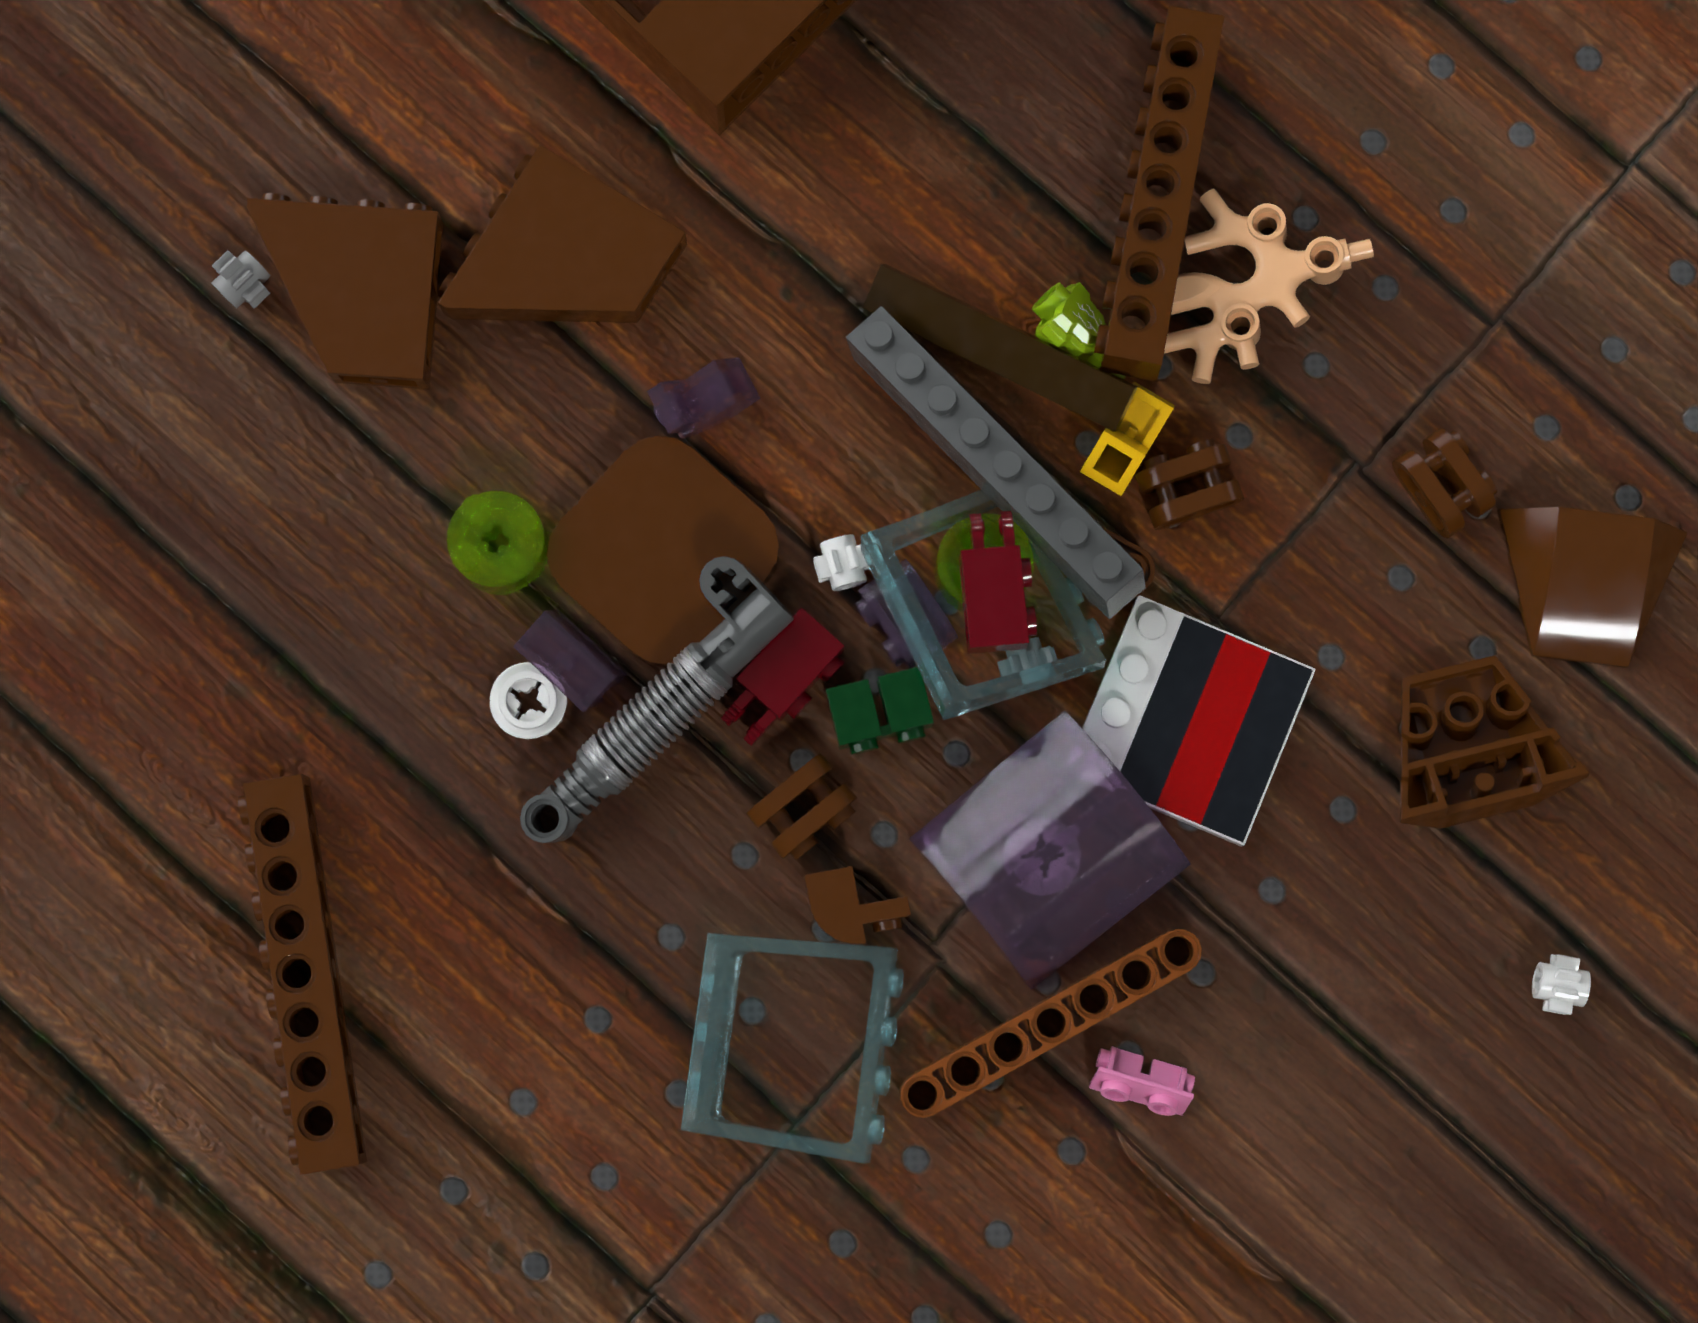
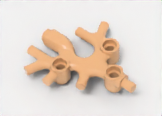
[1164,189,1374,384]

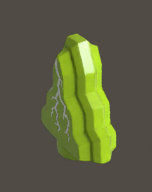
[1031,282,1126,380]

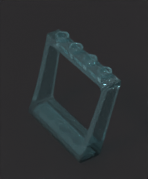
[861,490,1106,720]
[681,933,903,1164]

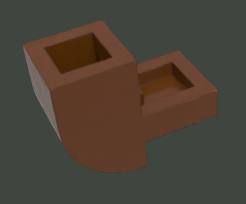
[804,866,911,945]

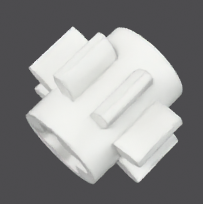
[813,534,874,591]
[1532,954,1591,1015]

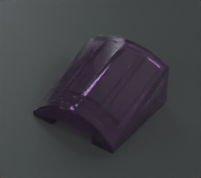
[909,711,1191,990]

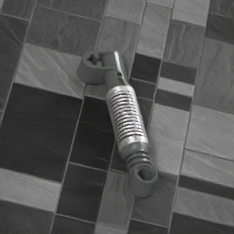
[520,556,795,843]

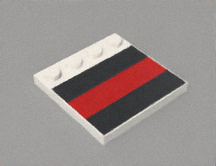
[1064,595,1316,847]

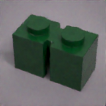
[826,666,934,755]

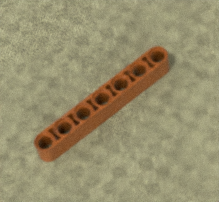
[899,929,1202,1118]

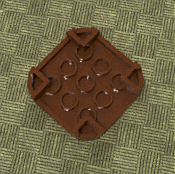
[546,435,779,668]

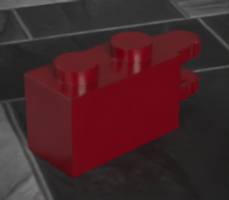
[958,511,1037,654]
[721,607,845,746]

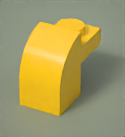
[1080,381,1175,496]

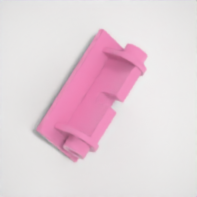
[1089,1046,1195,1116]

